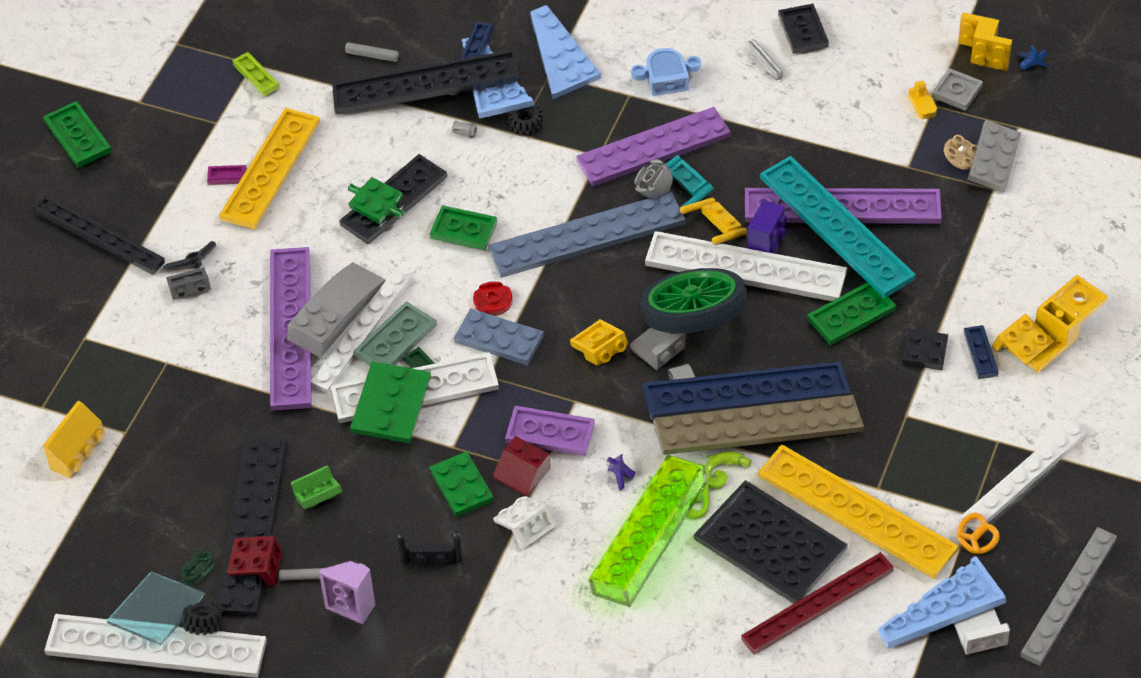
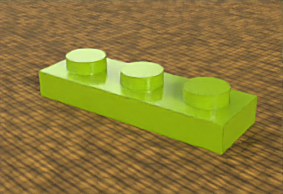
[232,52,279,97]

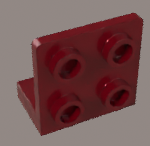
[227,536,283,586]

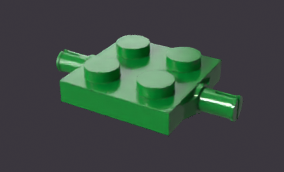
[347,177,405,224]

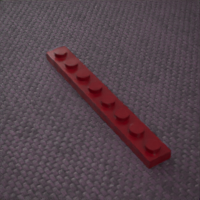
[741,552,894,655]

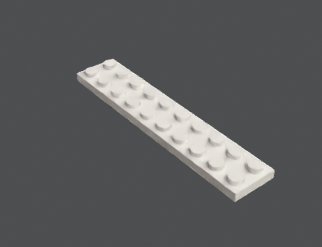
[645,231,847,301]
[45,614,267,678]

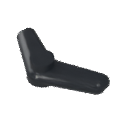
[163,241,216,271]

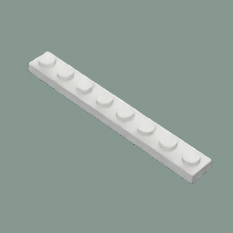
[311,270,411,394]
[960,420,1088,531]

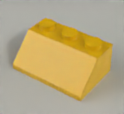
[43,401,105,479]

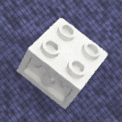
[493,496,556,549]
[953,608,1010,655]

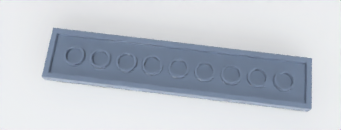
[488,192,685,278]

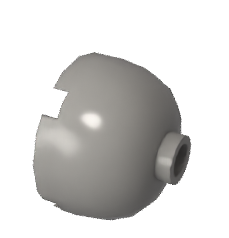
[634,159,673,199]

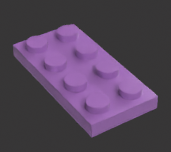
[505,406,595,456]

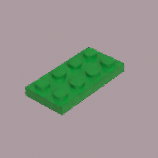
[43,101,112,168]
[807,282,896,346]

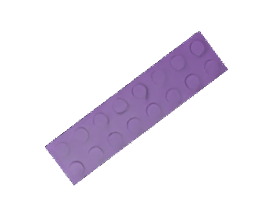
[576,107,731,187]

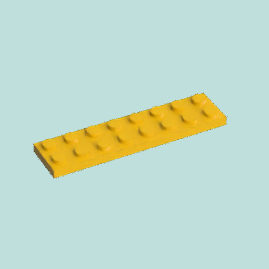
[219,107,320,230]

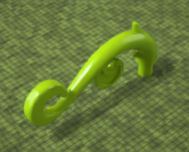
[682,451,752,519]

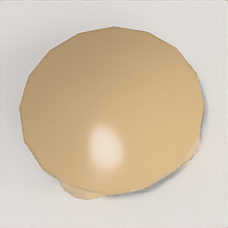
[944,135,977,170]

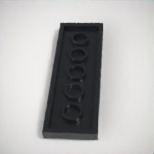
[339,154,447,244]

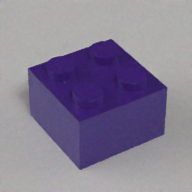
[747,200,787,253]

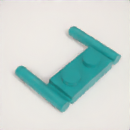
[666,155,714,208]

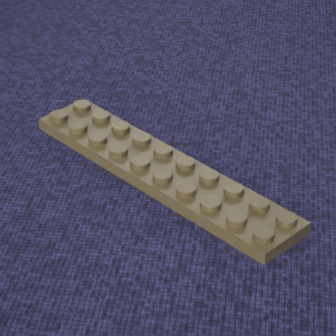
[653,395,864,455]

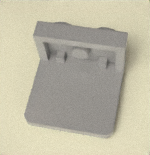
[630,328,685,370]

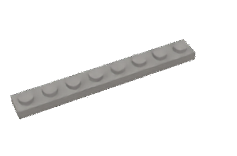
[1020,527,1117,666]

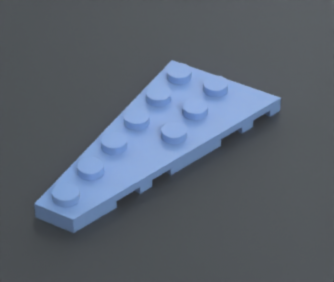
[531,5,601,100]
[462,38,535,119]
[878,556,1006,648]

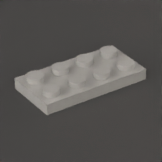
[967,120,1021,193]

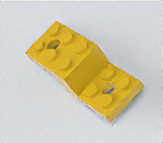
[1008,275,1108,373]

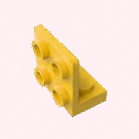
[992,313,1053,365]

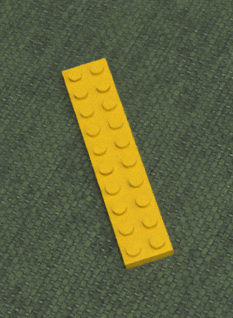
[758,445,959,579]

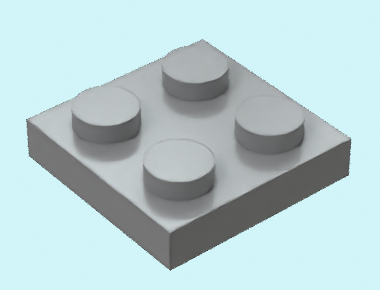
[932,68,983,111]

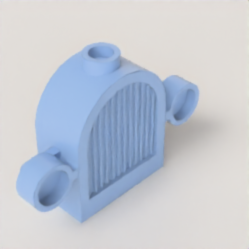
[631,48,701,96]

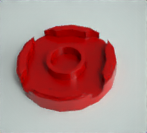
[473,281,513,316]

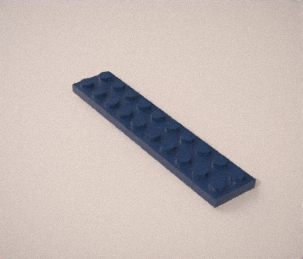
[642,361,851,420]

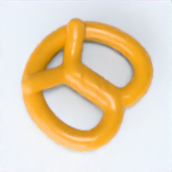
[957,513,1000,554]

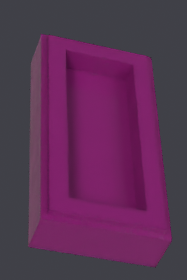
[207,165,247,185]

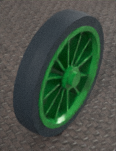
[640,268,747,333]

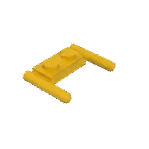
[680,198,747,245]

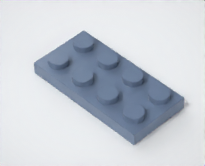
[454,308,544,366]

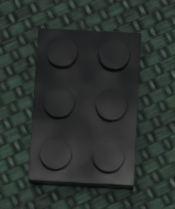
[778,3,829,54]

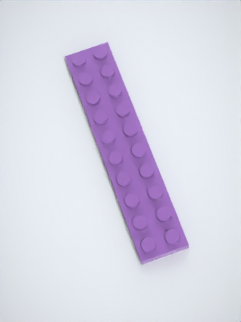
[745,188,942,224]
[270,247,312,411]

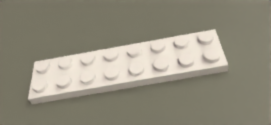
[331,352,499,423]

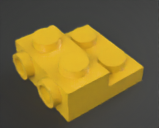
[570,319,628,366]

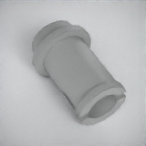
[452,120,477,138]

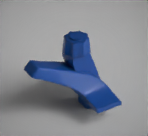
[1018,46,1048,71]

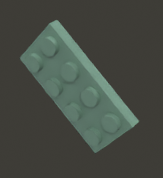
[354,301,437,366]

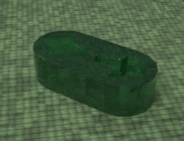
[180,550,215,586]

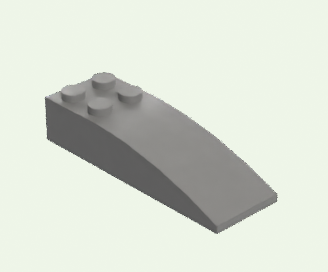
[287,262,386,358]

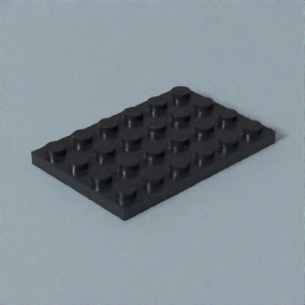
[694,480,848,604]

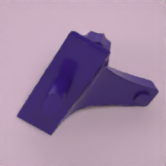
[606,454,636,490]

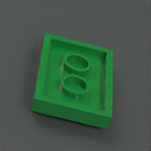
[429,205,498,251]
[429,451,494,517]

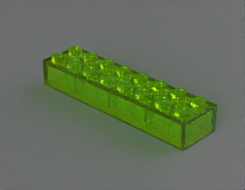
[588,454,708,607]

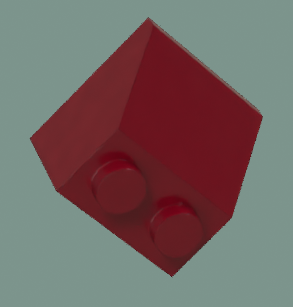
[493,436,551,497]

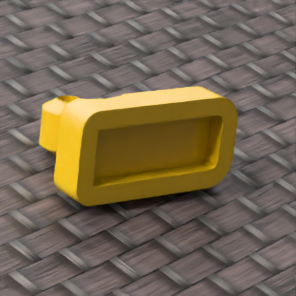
[908,80,937,119]

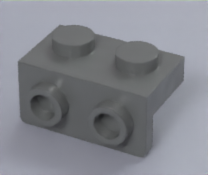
[166,267,211,300]

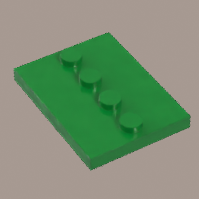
[350,361,431,443]

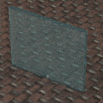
[107,571,205,645]

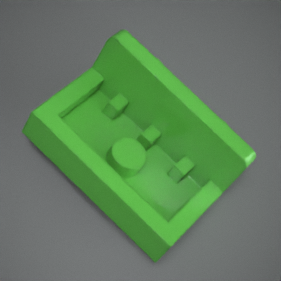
[291,466,342,509]

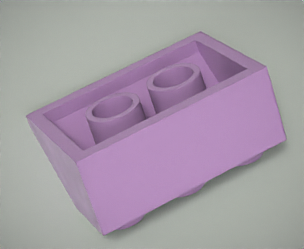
[319,561,375,624]

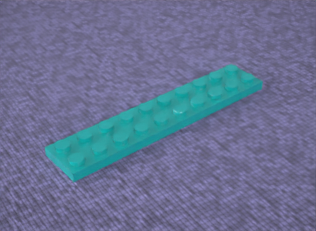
[760,156,916,298]

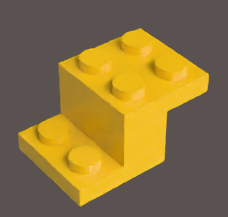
[958,12,1012,71]

